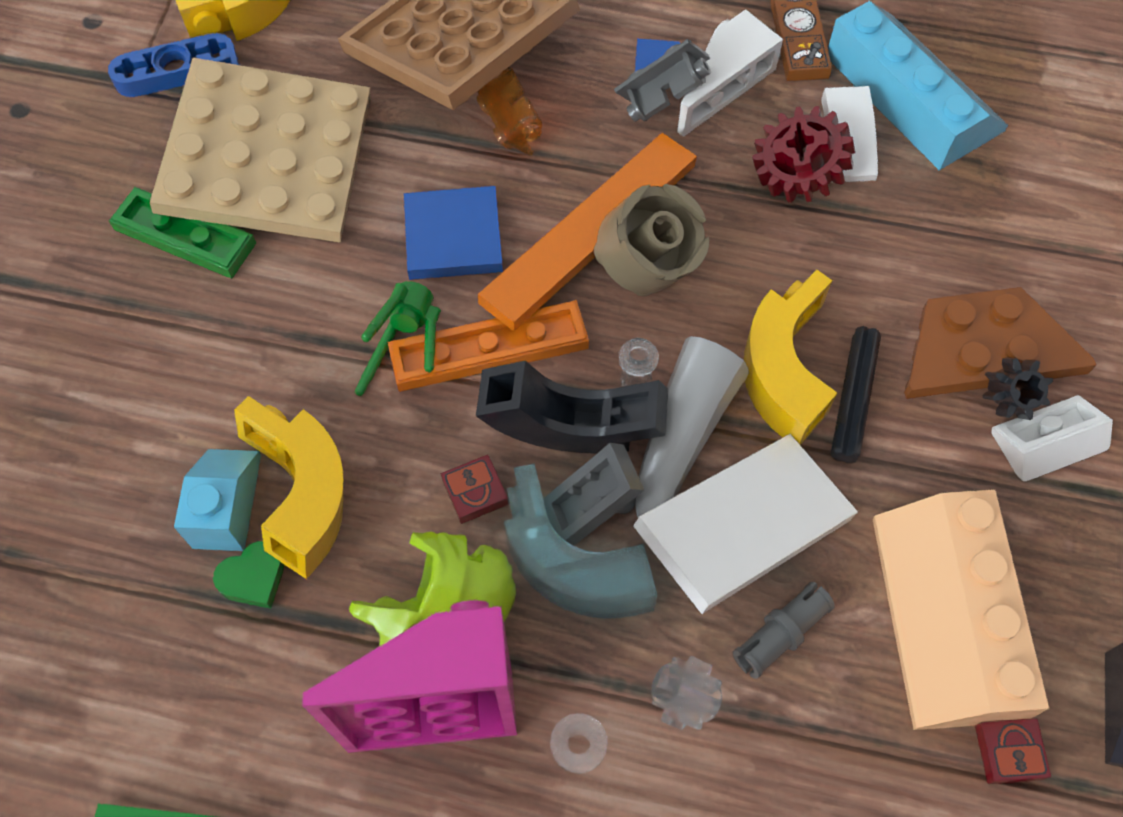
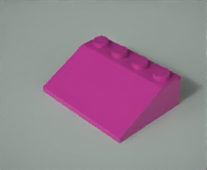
[303,600,517,753]

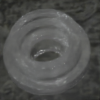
[550,713,608,773]

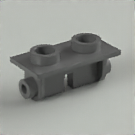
[614,39,711,122]

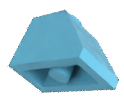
[174,449,261,551]

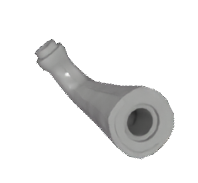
[635,336,749,518]

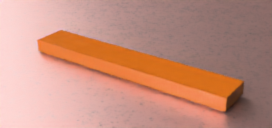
[478,133,697,331]

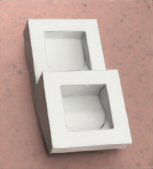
[821,86,878,182]

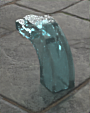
[504,463,658,619]

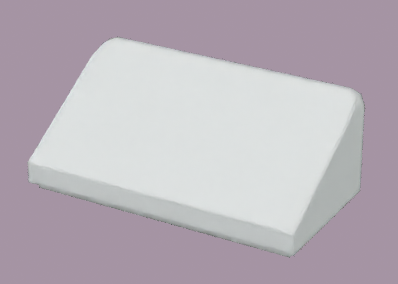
[992,395,1113,481]

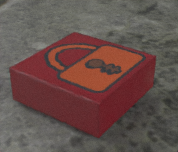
[440,454,509,524]
[975,718,1051,784]

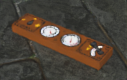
[770,0,832,81]

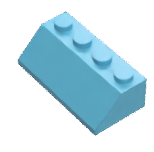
[828,1,1008,170]

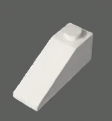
[677,9,783,137]

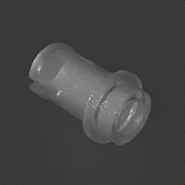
[619,338,659,387]

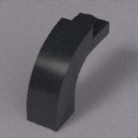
[476,361,668,454]

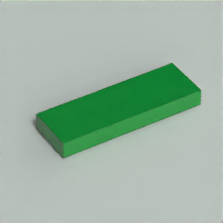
[109,187,256,279]

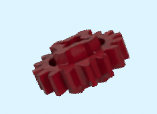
[752,106,855,203]

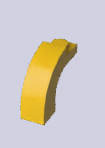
[175,0,290,41]
[743,269,837,445]
[234,396,344,580]

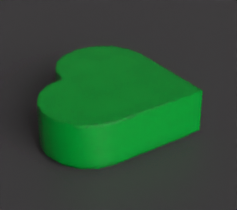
[213,541,284,609]

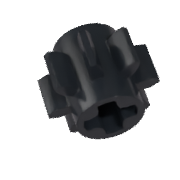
[982,357,1053,420]

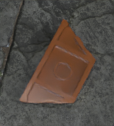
[904,287,1096,399]

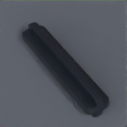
[830,326,881,463]

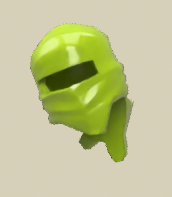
[349,531,516,646]

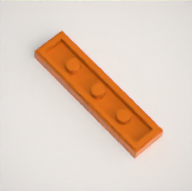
[388,300,589,392]

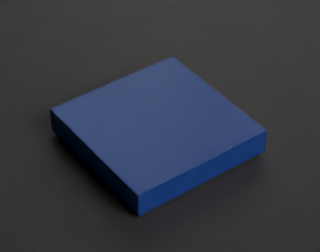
[404,186,503,280]

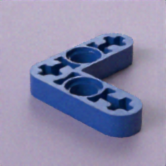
[108,33,240,97]

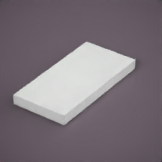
[634,434,858,614]

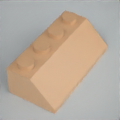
[872,490,1049,730]

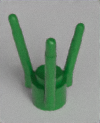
[355,281,441,396]

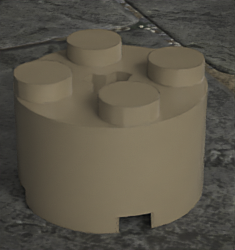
[594,184,709,297]

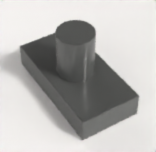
[541,443,644,546]

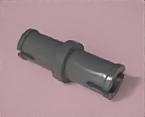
[733,582,835,679]

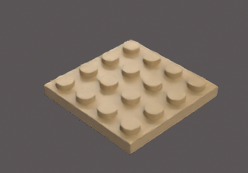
[150,58,370,243]

